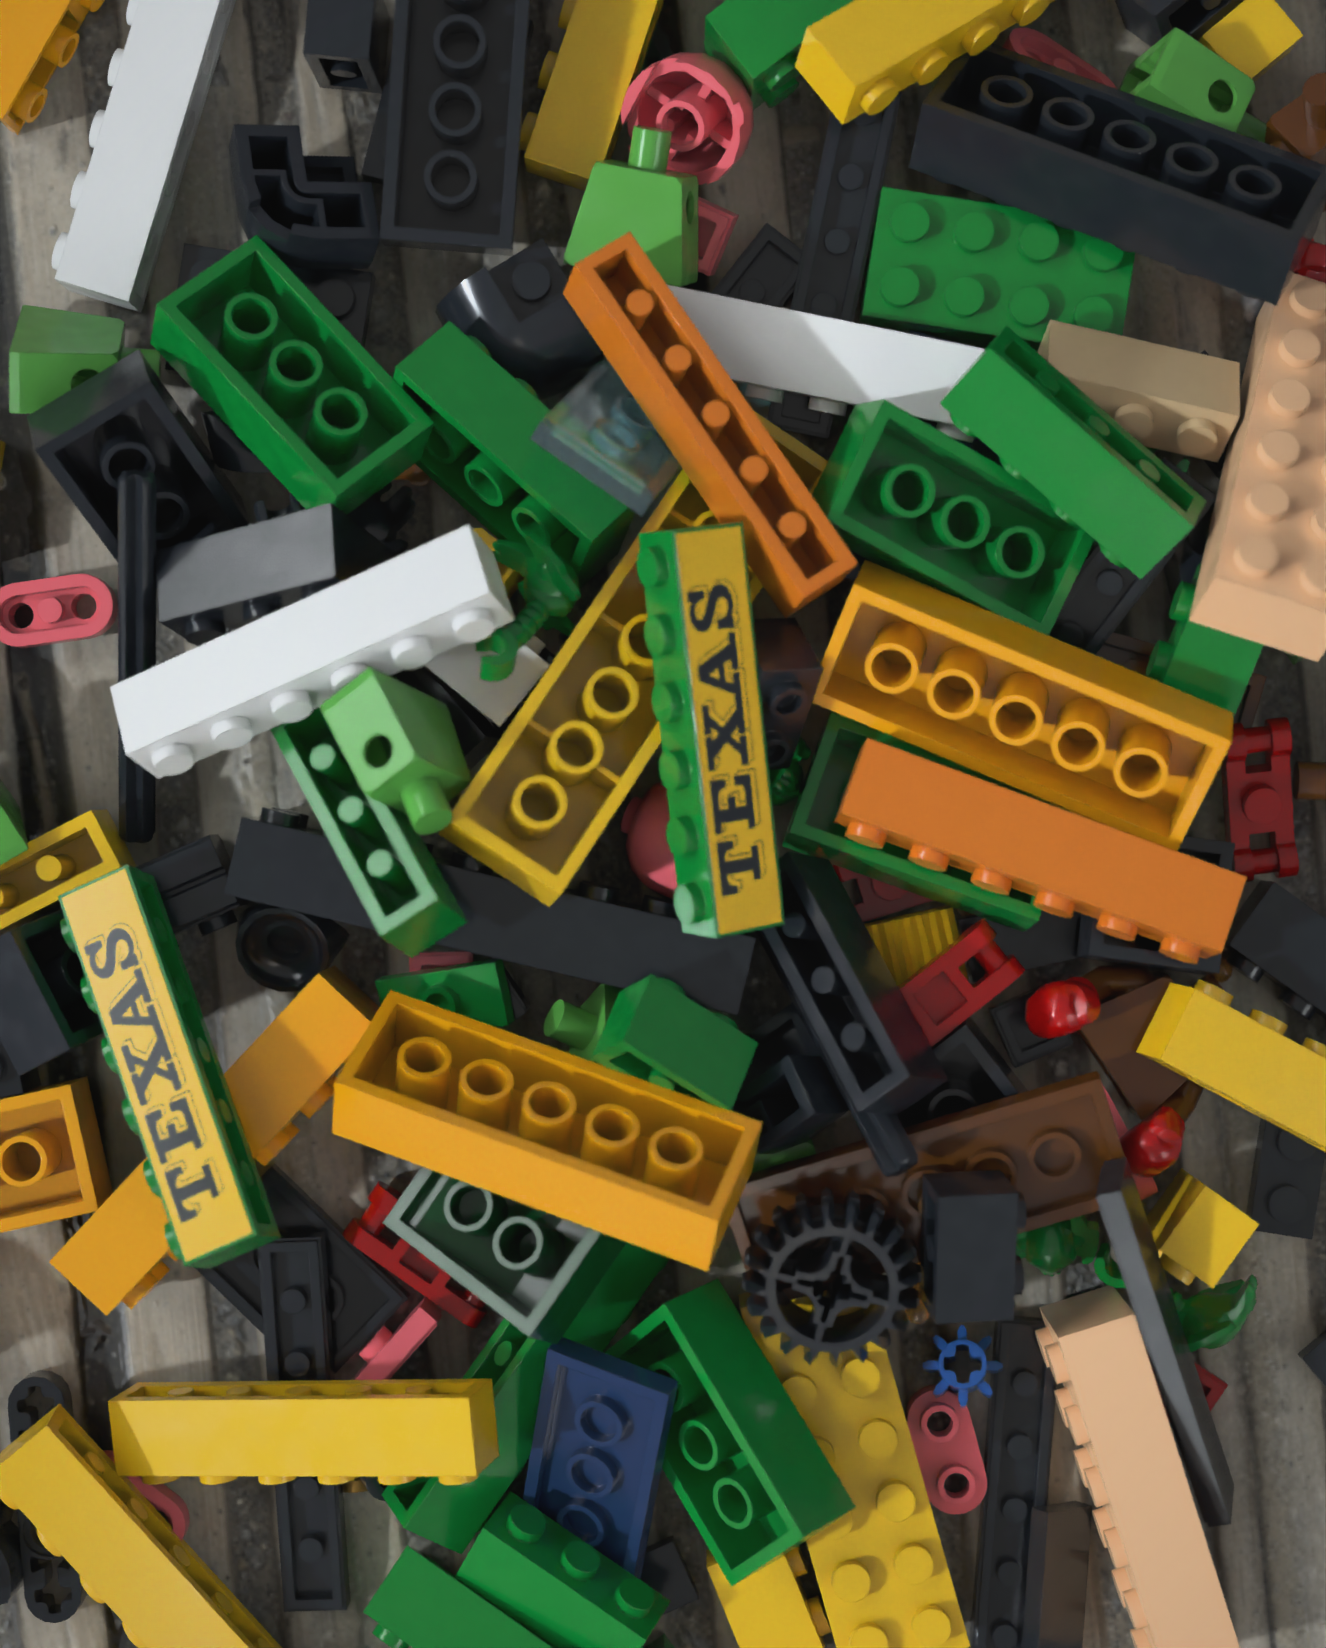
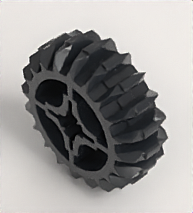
[742,1187,922,1368]

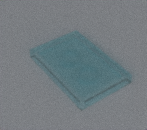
[530,359,681,516]

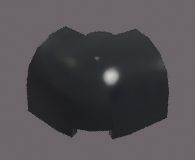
[229,124,380,269]
[435,238,610,401]
[730,1002,849,1154]

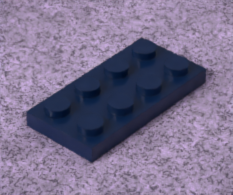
[523,1337,679,1579]

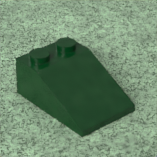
[383,1166,627,1344]

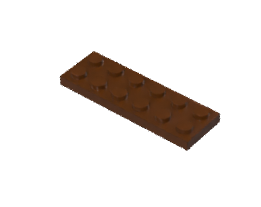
[730,1070,1125,1300]

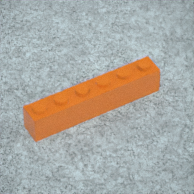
[563,231,858,619]
[834,738,1247,964]

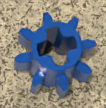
[923,1325,1003,1408]

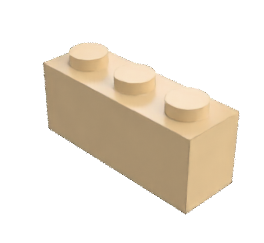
[1038,320,1240,463]

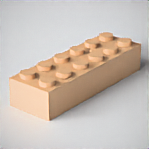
[1189,273,1326,662]
[1035,1285,1240,1648]

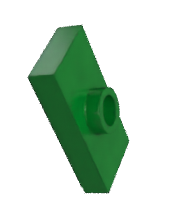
[375,958,515,1027]

